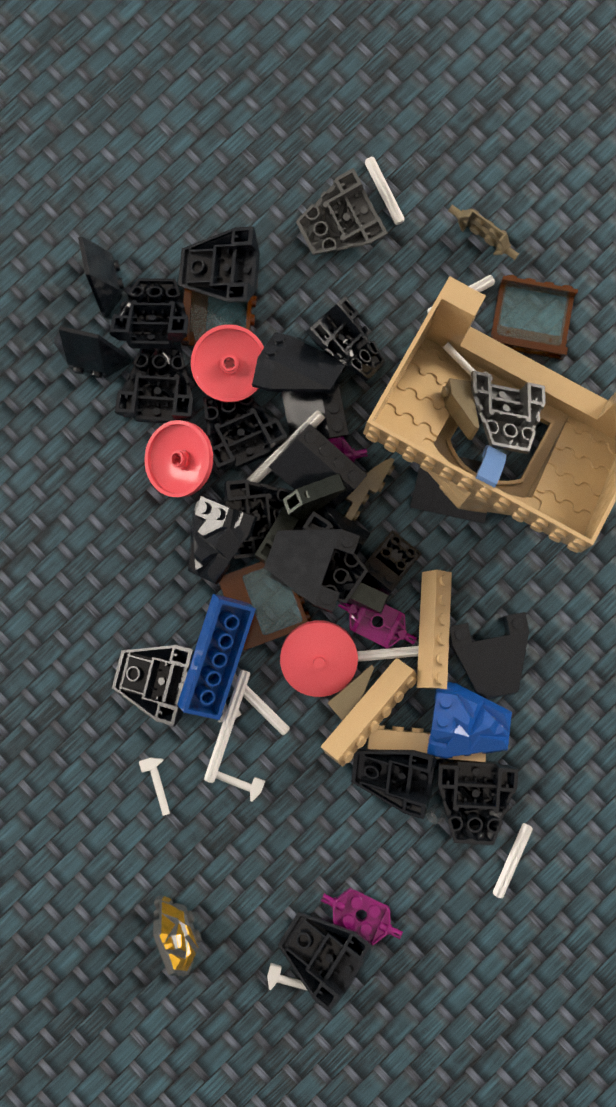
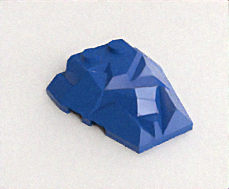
[427,682,512,759]

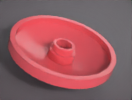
[191,325,264,402]
[145,420,213,498]
[280,620,358,697]

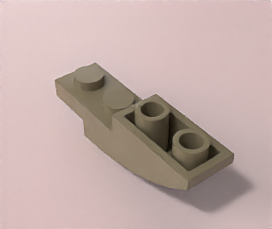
[345,458,395,522]

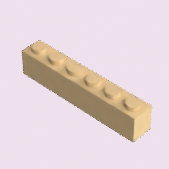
[417,570,452,689]
[321,658,417,767]
[367,725,486,762]

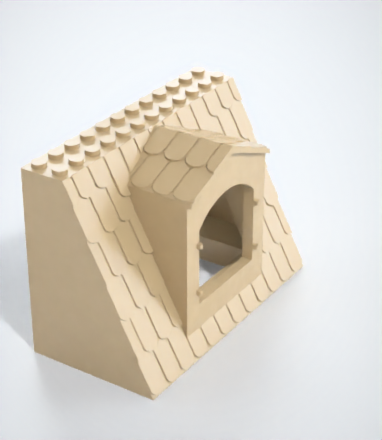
[363,276,616,553]

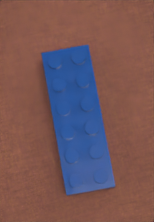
[177,594,256,720]

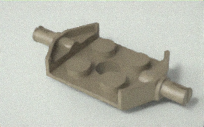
[448,205,519,260]

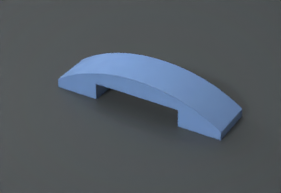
[476,445,506,488]

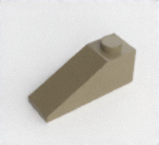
[441,378,479,440]
[327,665,374,721]

